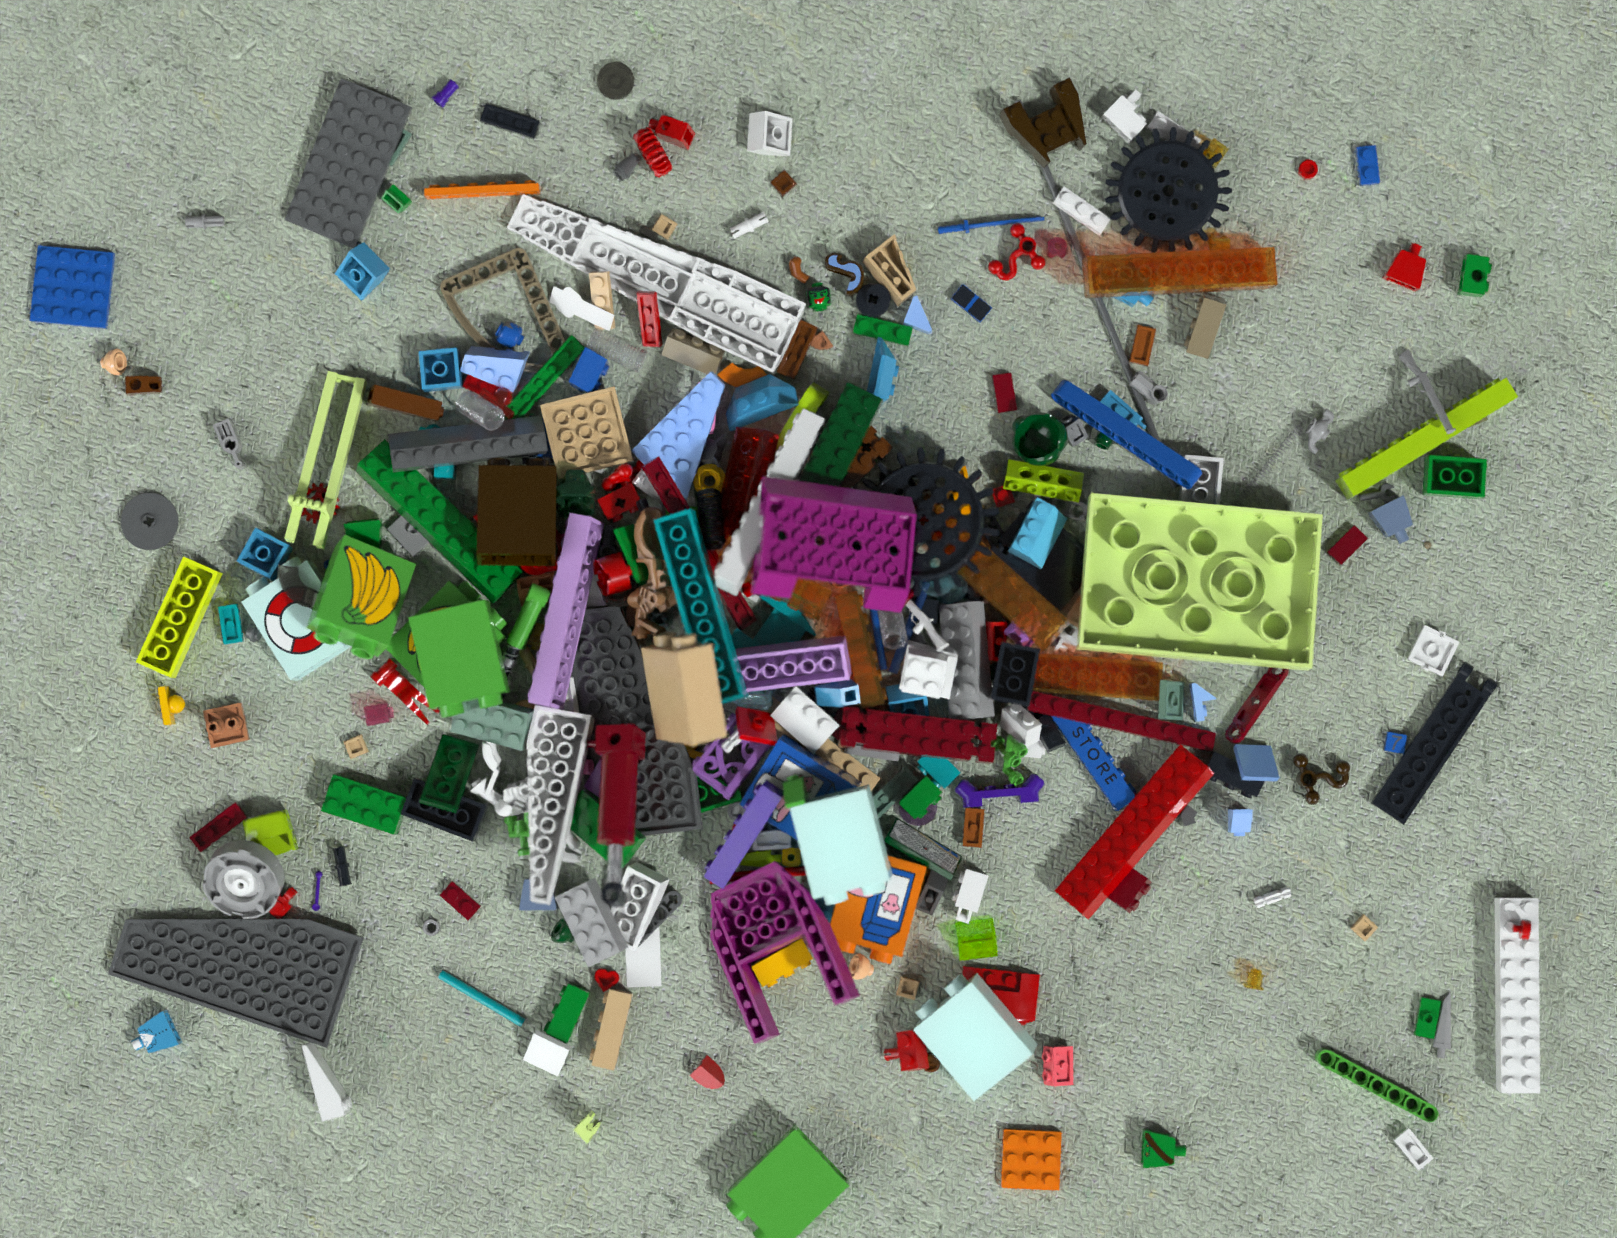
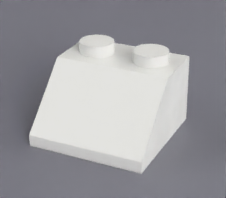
[747,111,792,156]

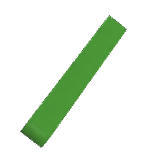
[1315,1048,1439,1122]

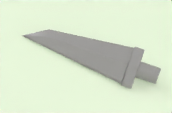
[1432,991,1451,1058]

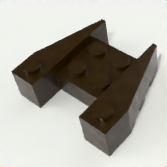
[999,77,1087,168]

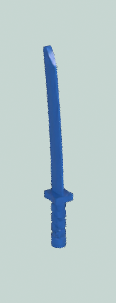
[938,217,1045,234]

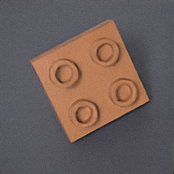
[203,702,250,748]

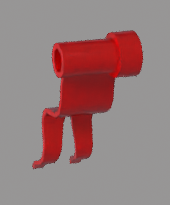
[370,658,440,725]

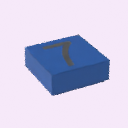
[1384,732,1407,754]

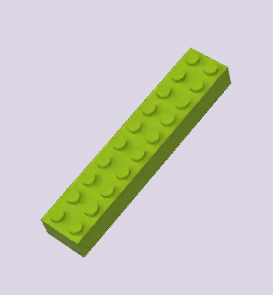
[1335,377,1518,500]

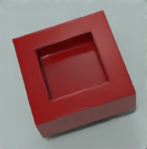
[992,486,1015,508]

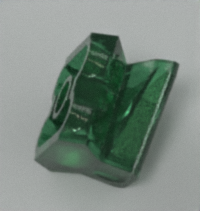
[556,469,595,517]

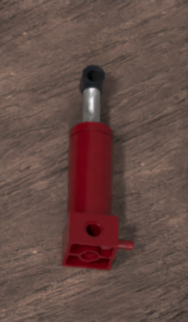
[587,724,646,908]

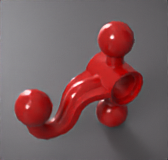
[988,223,1046,281]
[601,460,644,492]

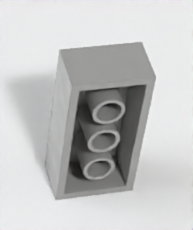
[555,878,628,967]

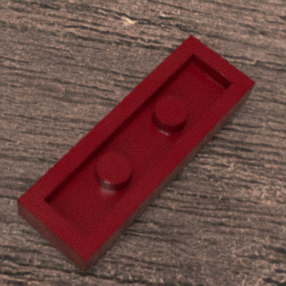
[189,802,248,853]

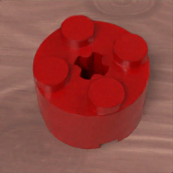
[593,552,632,596]

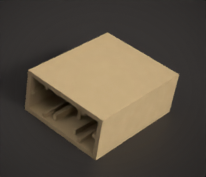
[641,632,727,746]

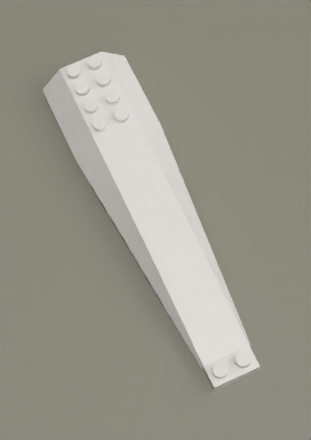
[507,194,806,373]

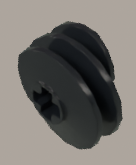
[856,283,890,318]

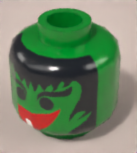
[806,283,832,312]

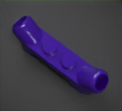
[955,773,1045,808]

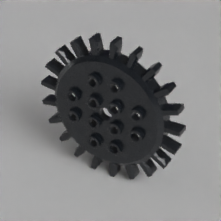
[1105,127,1232,255]

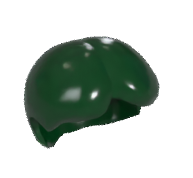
[1012,412,1068,466]

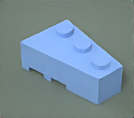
[460,346,530,392]

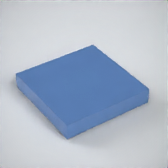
[1233,744,1280,781]

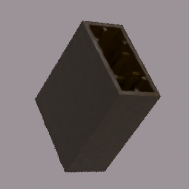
[477,458,556,566]

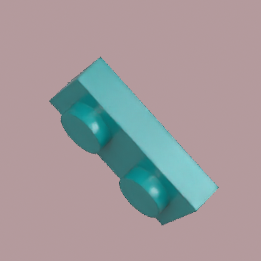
[218,604,244,645]

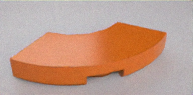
[717,363,767,387]

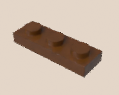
[777,319,818,380]

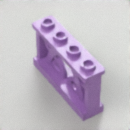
[692,713,772,800]

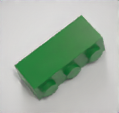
[543,982,591,1044]

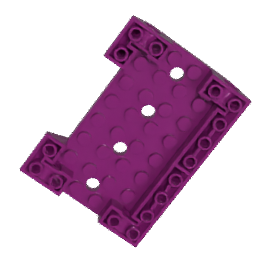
[751,476,916,613]

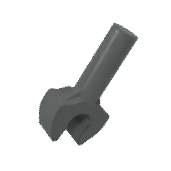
[1359,483,1396,503]

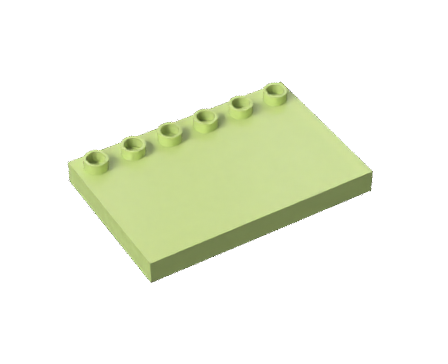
[1077,493,1323,671]

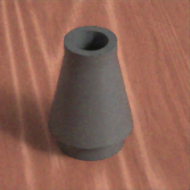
[612,153,640,181]

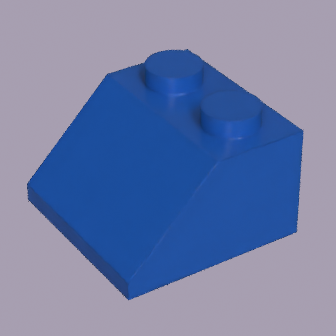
[568,347,610,393]

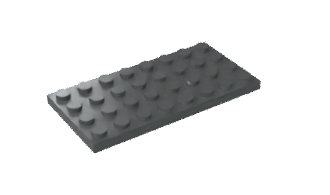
[284,78,412,248]

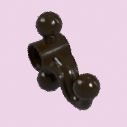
[1293,753,1350,805]

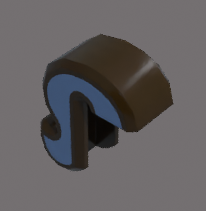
[825,252,864,297]

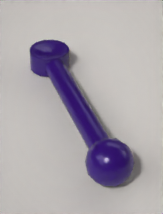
[312,871,323,911]

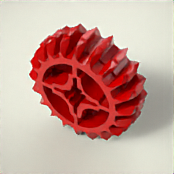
[633,127,672,178]

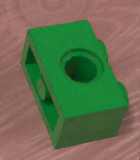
[1458,254,1492,298]

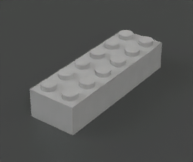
[939,601,994,720]

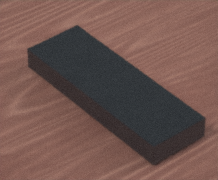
[480,103,540,140]

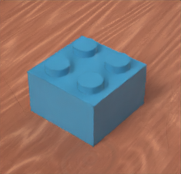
[419,348,463,392]
[237,528,293,581]

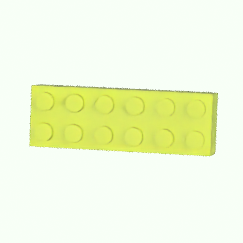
[136,556,223,678]

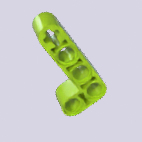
[772,382,830,450]

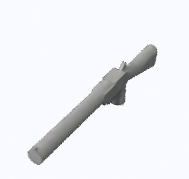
[1399,349,1456,434]

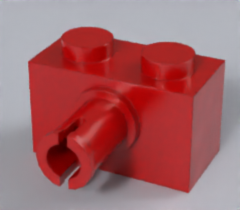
[883,1030,929,1071]

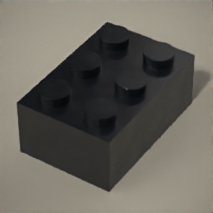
[990,642,1040,707]

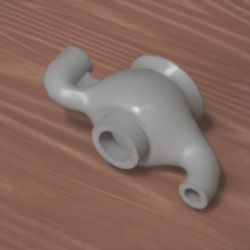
[1305,408,1334,454]

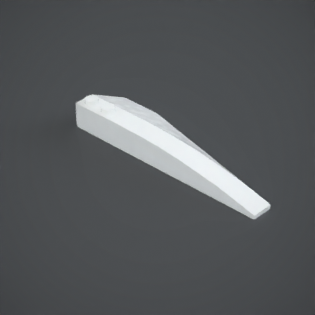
[527,705,595,905]

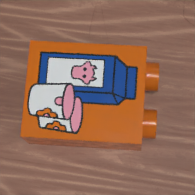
[830,855,927,964]

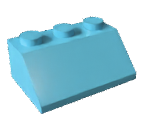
[1008,497,1067,569]

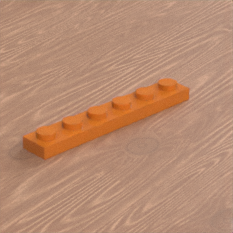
[424,180,541,199]

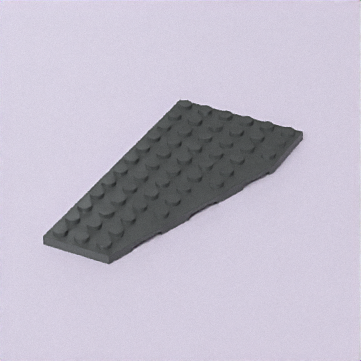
[571,605,703,836]
[108,919,364,1048]

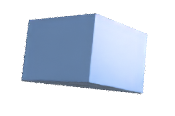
[903,296,932,334]

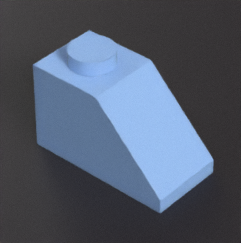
[1228,809,1253,836]

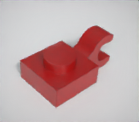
[269,887,298,919]

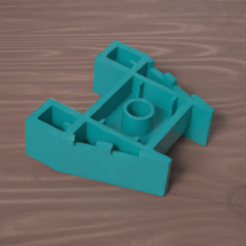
[731,595,817,649]

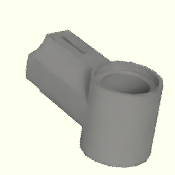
[1129,370,1168,405]

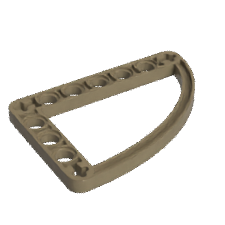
[440,248,574,374]

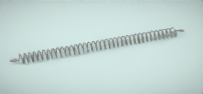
[1232,420,1306,507]

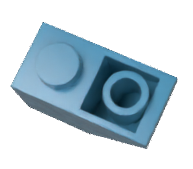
[814,678,860,707]

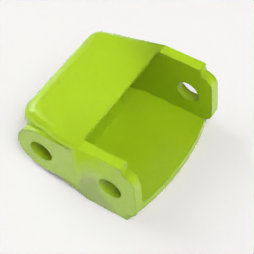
[243,809,298,856]

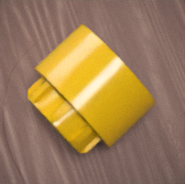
[693,464,727,498]

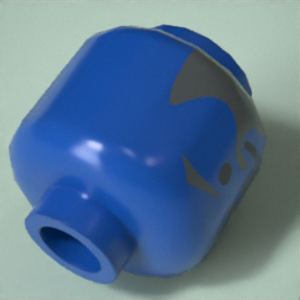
[495,320,524,349]

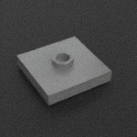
[387,516,430,557]

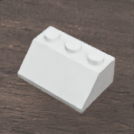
[770,687,839,754]

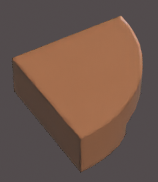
[811,330,833,350]

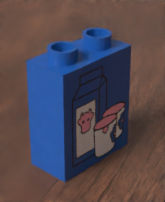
[739,734,862,840]

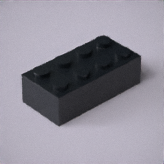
[401,778,489,842]

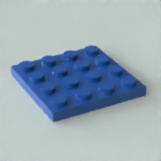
[30,245,115,329]

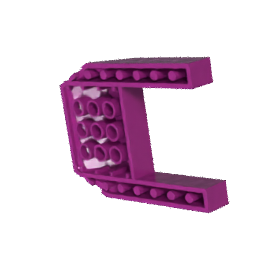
[710,861,860,1044]

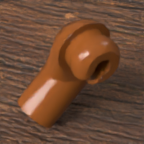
[789,256,810,284]

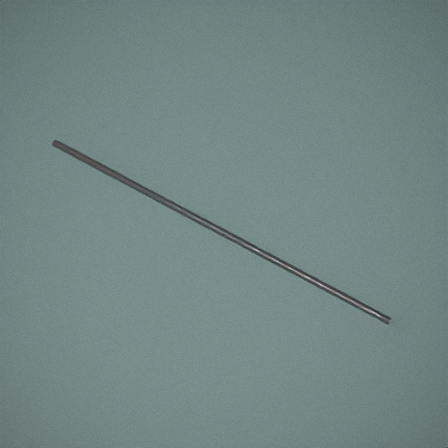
[1014,99,1179,489]

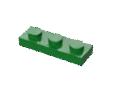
[853,314,913,347]

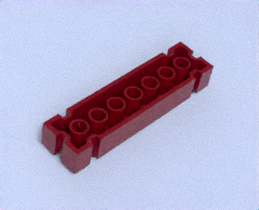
[838,707,997,764]

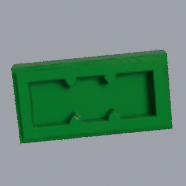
[1414,997,1441,1039]

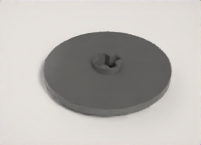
[121,493,179,550]

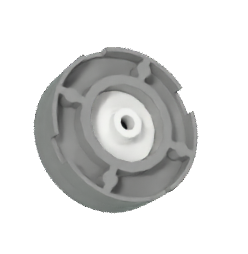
[202,840,285,919]

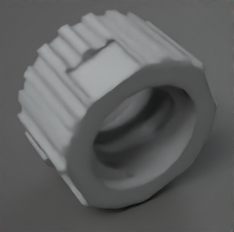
[422,918,441,936]

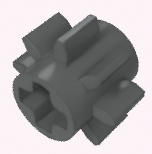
[648,610,669,634]

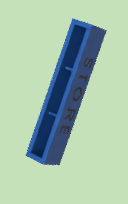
[1051,716,1137,811]

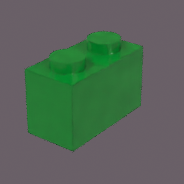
[899,776,942,819]

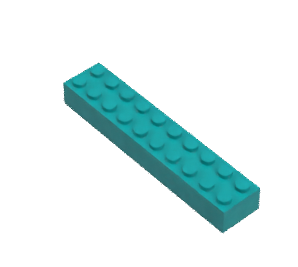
[654,509,749,704]

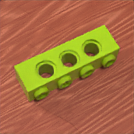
[1003,459,1084,502]

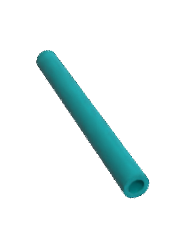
[438,970,525,1027]

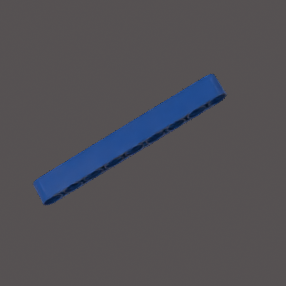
[1051,379,1202,489]

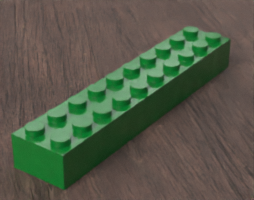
[356,439,522,603]

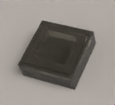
[639,225,659,243]

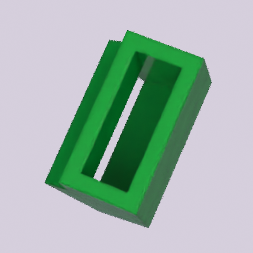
[381,184,412,214]

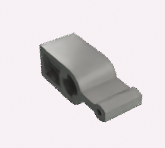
[213,418,246,470]

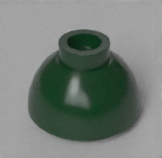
[551,918,575,944]

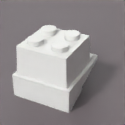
[899,640,958,699]

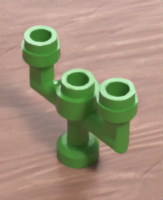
[990,735,1028,786]
[504,812,530,856]

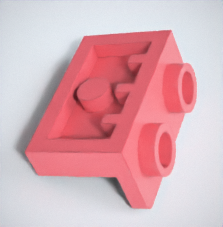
[1042,1046,1074,1086]

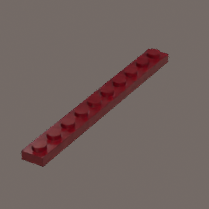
[642,456,757,631]
[1027,691,1216,752]

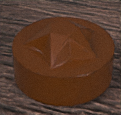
[923,1052,940,1072]

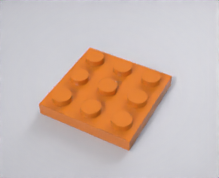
[1001,1129,1062,1191]

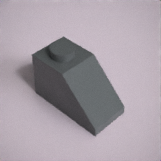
[915,869,948,915]

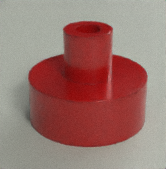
[1512,920,1531,940]

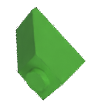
[782,774,809,809]

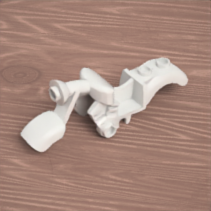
[469,741,582,863]

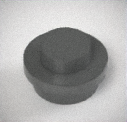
[246,624,262,642]

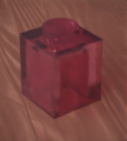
[364,703,394,726]

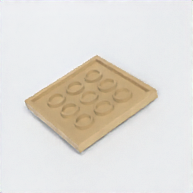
[540,386,633,480]

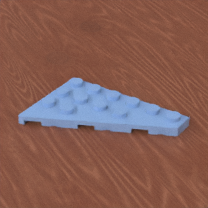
[631,371,725,502]

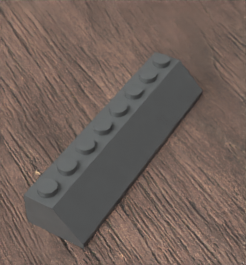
[388,416,548,472]

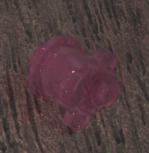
[1047,237,1067,258]

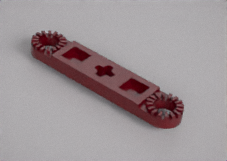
[1225,667,1289,744]

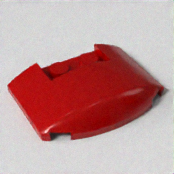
[962,966,1040,1026]

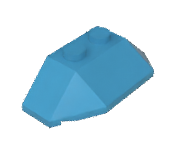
[867,337,899,404]
[726,374,799,431]

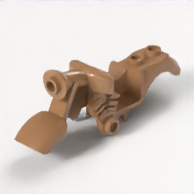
[627,507,677,645]

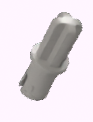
[185,214,225,229]

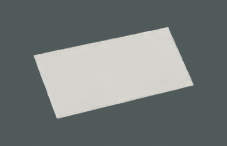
[626,911,662,987]

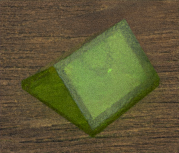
[955,918,998,961]

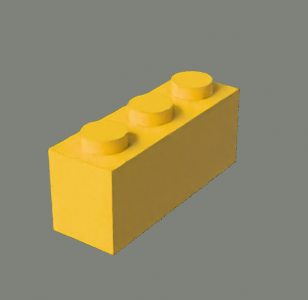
[751,938,813,988]

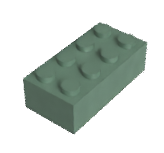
[450,699,534,751]

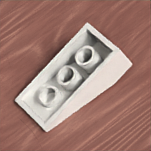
[611,862,669,951]
[302,1042,352,1122]

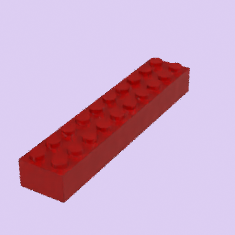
[1054,744,1214,920]

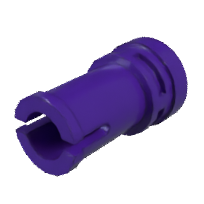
[432,79,459,108]

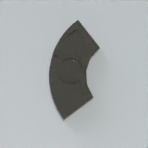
[278,565,315,609]

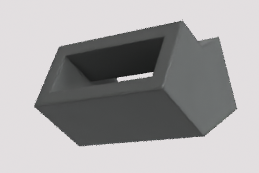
[1178,805,1198,826]

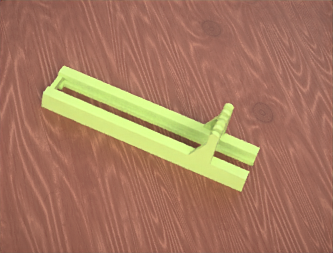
[285,371,367,550]

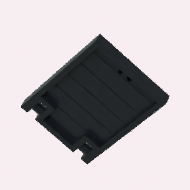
[990,501,1084,612]

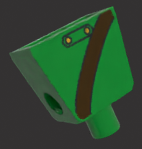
[1141,1129,1186,1168]

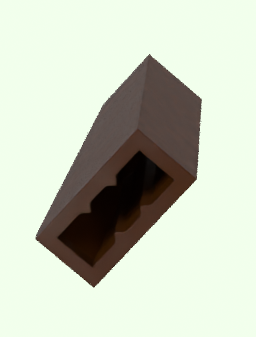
[366,385,444,421]

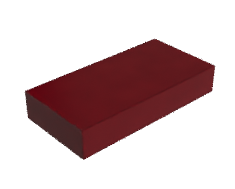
[992,373,1017,414]
[1327,525,1368,566]

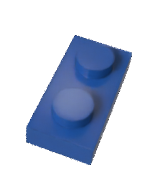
[1356,145,1380,186]

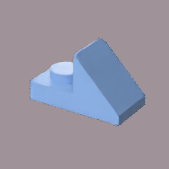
[1189,683,1217,722]

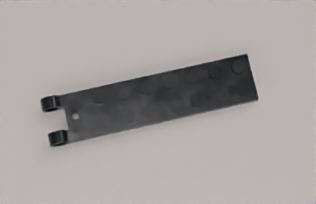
[1371,661,1498,825]

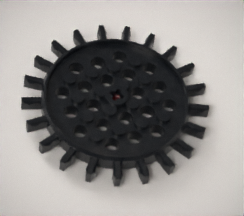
[852,447,1000,597]

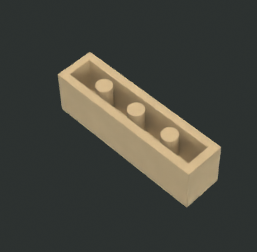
[589,988,633,1071]

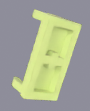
[574,1110,601,1144]

